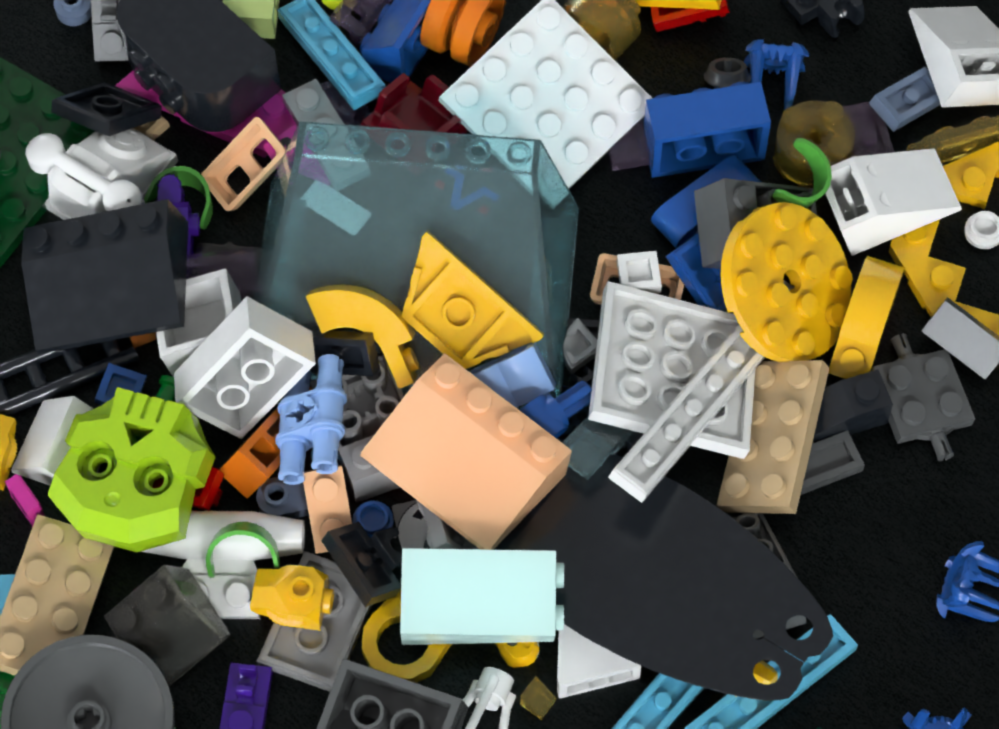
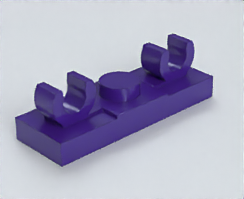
[220,663,273,729]

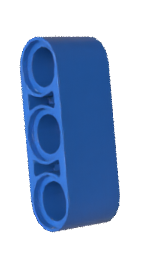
[651,155,761,248]

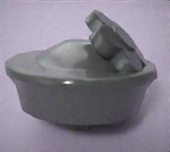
[704,58,751,89]

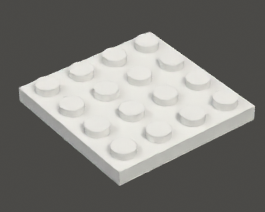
[438,0,653,210]
[588,281,756,459]

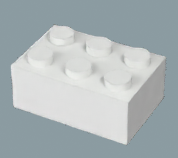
[174,296,316,439]

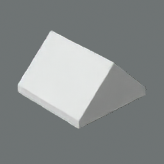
[11,396,101,486]

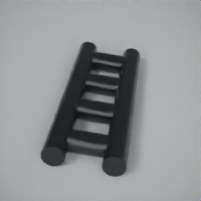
[0,339,140,416]

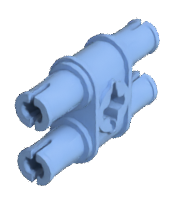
[275,354,347,485]

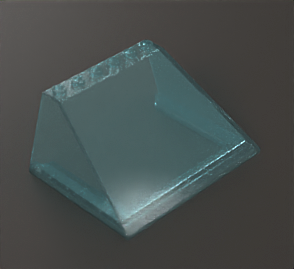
[254,121,579,410]

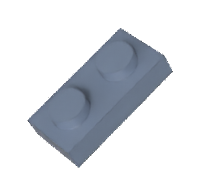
[869,66,941,132]

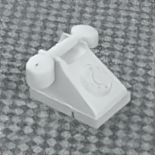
[25,128,178,220]

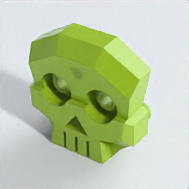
[48,387,215,552]

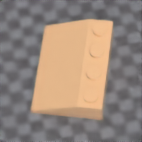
[361,353,572,550]

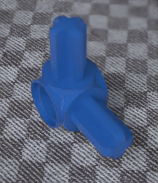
[520,381,592,439]

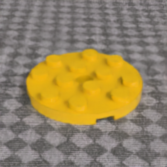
[721,202,853,362]

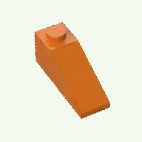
[219,387,312,499]

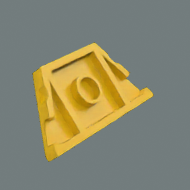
[401,230,544,369]

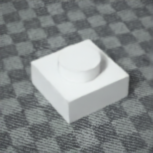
[617,251,662,293]

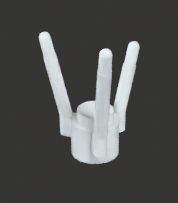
[463,667,516,729]

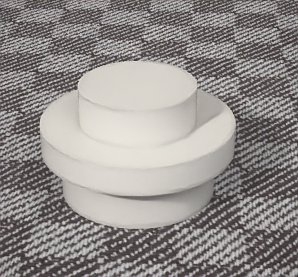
[964,211,999,249]

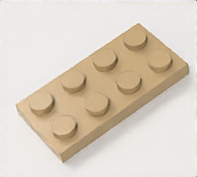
[716,360,829,514]
[0,514,115,675]

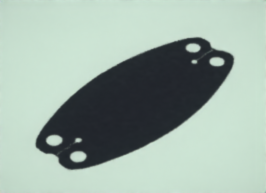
[494,438,833,701]

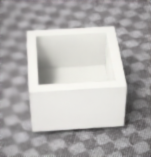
[156,268,241,377]

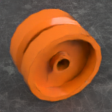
[420,0,506,67]

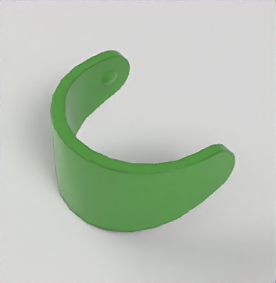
[773,138,832,208]
[144,166,213,230]
[206,522,280,578]

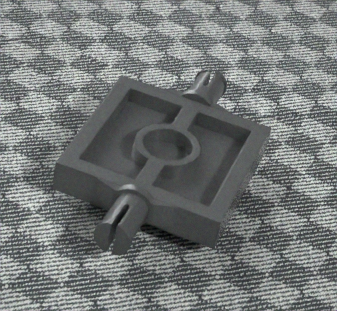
[871,333,975,461]

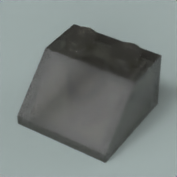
[104,565,231,686]

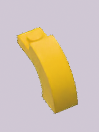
[829,256,905,379]
[305,285,420,389]

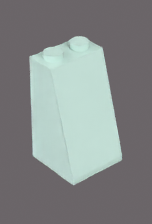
[400,548,564,645]

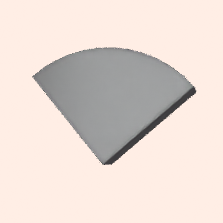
[563,318,597,375]

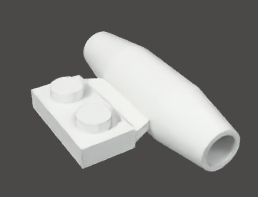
[141,511,305,619]

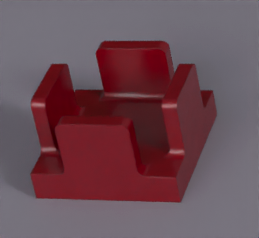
[360,73,467,177]

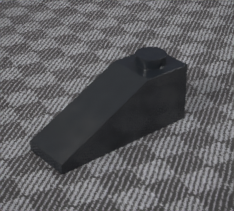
[812,369,893,444]

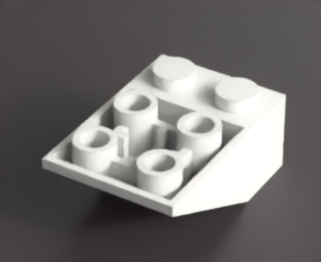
[908,6,999,107]
[825,148,962,256]

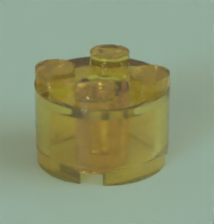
[562,0,641,61]
[773,101,855,188]

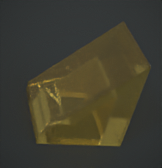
[520,676,557,720]

